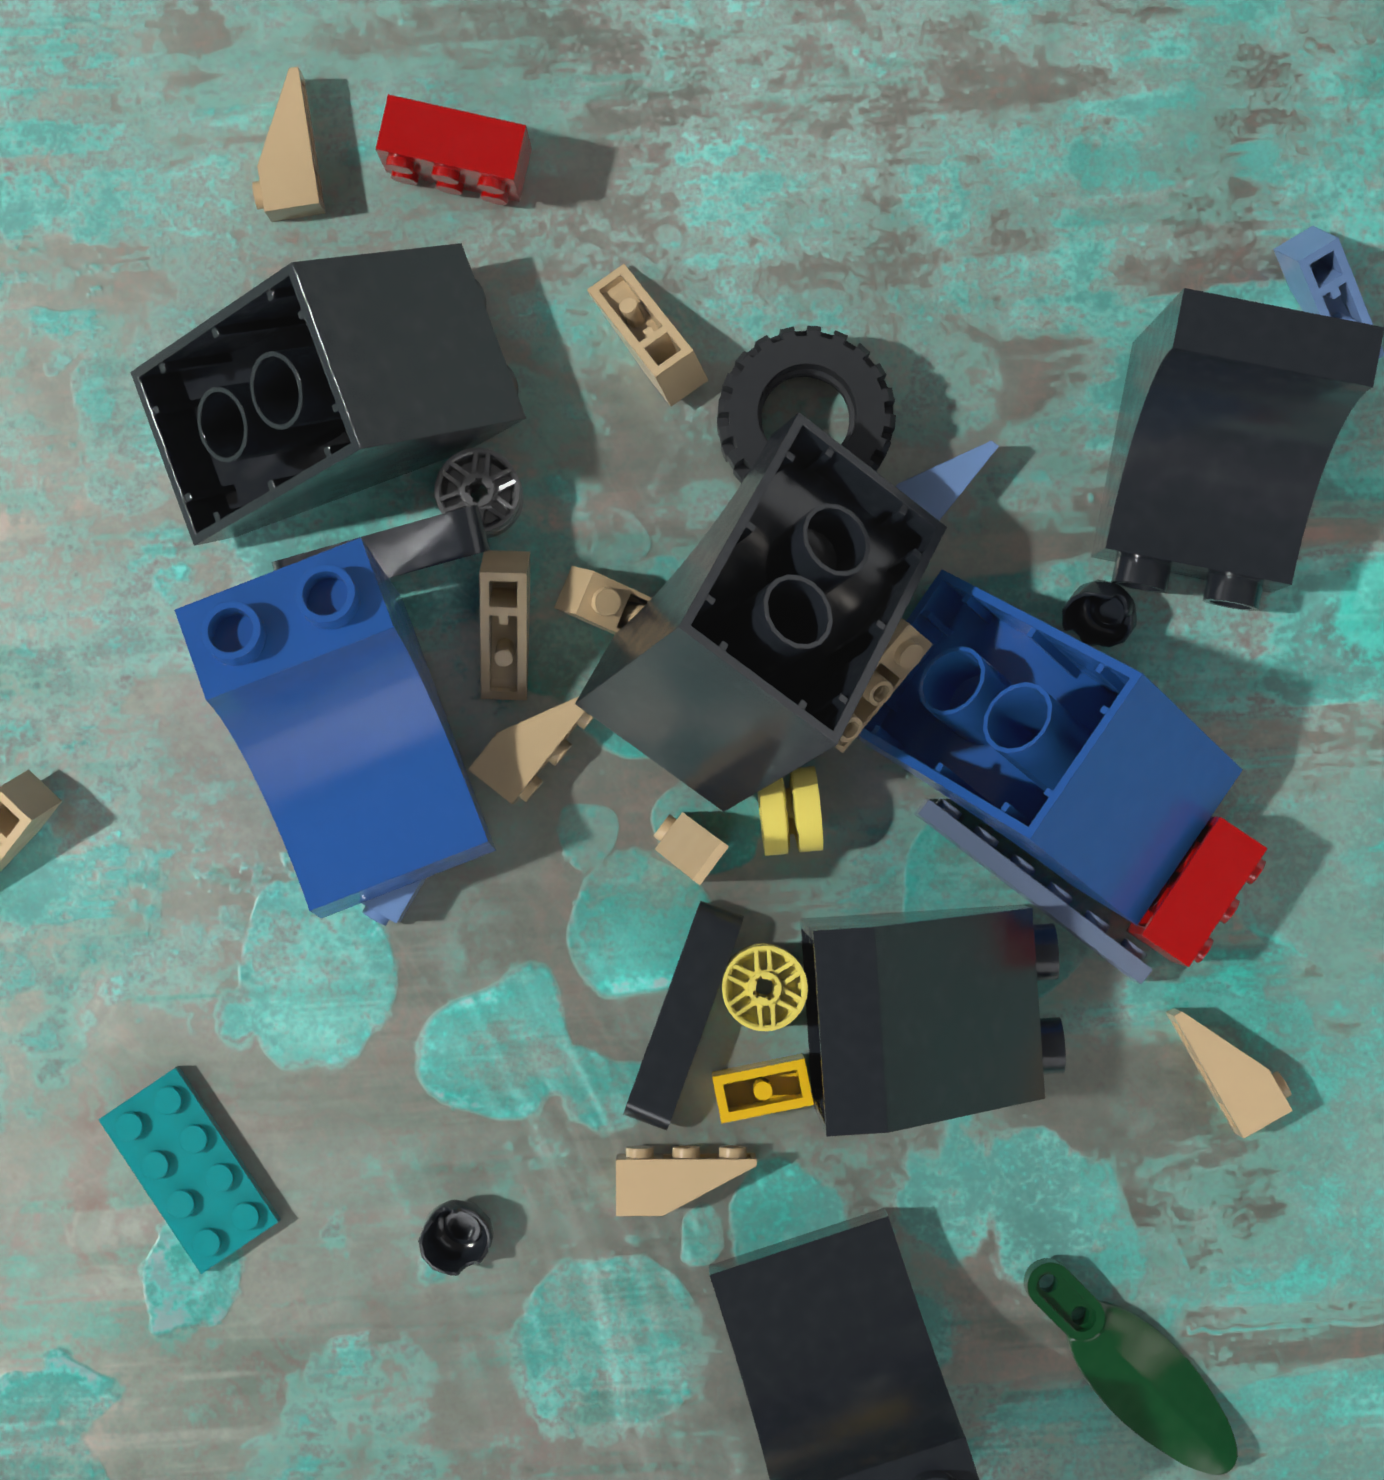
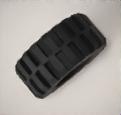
[717,326,896,484]

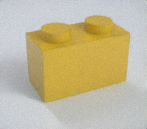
[712,1053,814,1124]

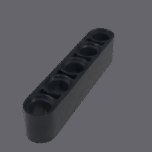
[271,504,491,578]
[623,901,744,1131]

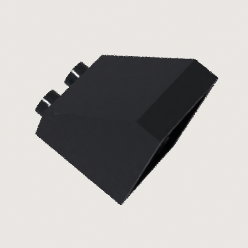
[130,243,526,546]
[800,905,1066,1137]

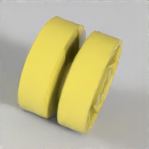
[757,766,823,856]
[721,943,808,1031]

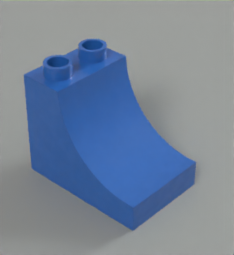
[174,537,496,919]
[857,569,1243,925]

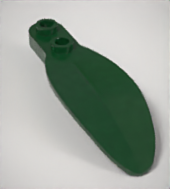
[1024,1258,1238,1475]

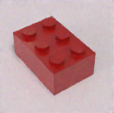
[376,94,532,205]
[1126,817,1268,967]

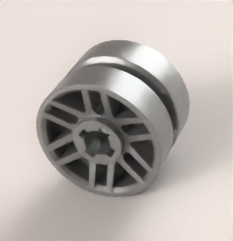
[435,448,524,538]

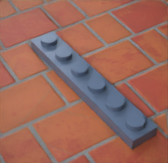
[914,798,1153,984]

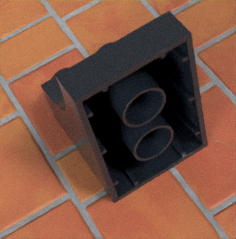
[1091,288,1384,611]
[575,412,947,812]
[709,1208,979,1480]

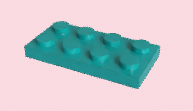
[98,1066,281,1274]

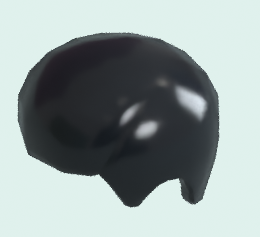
[1062,580,1137,647]
[418,1200,494,1276]

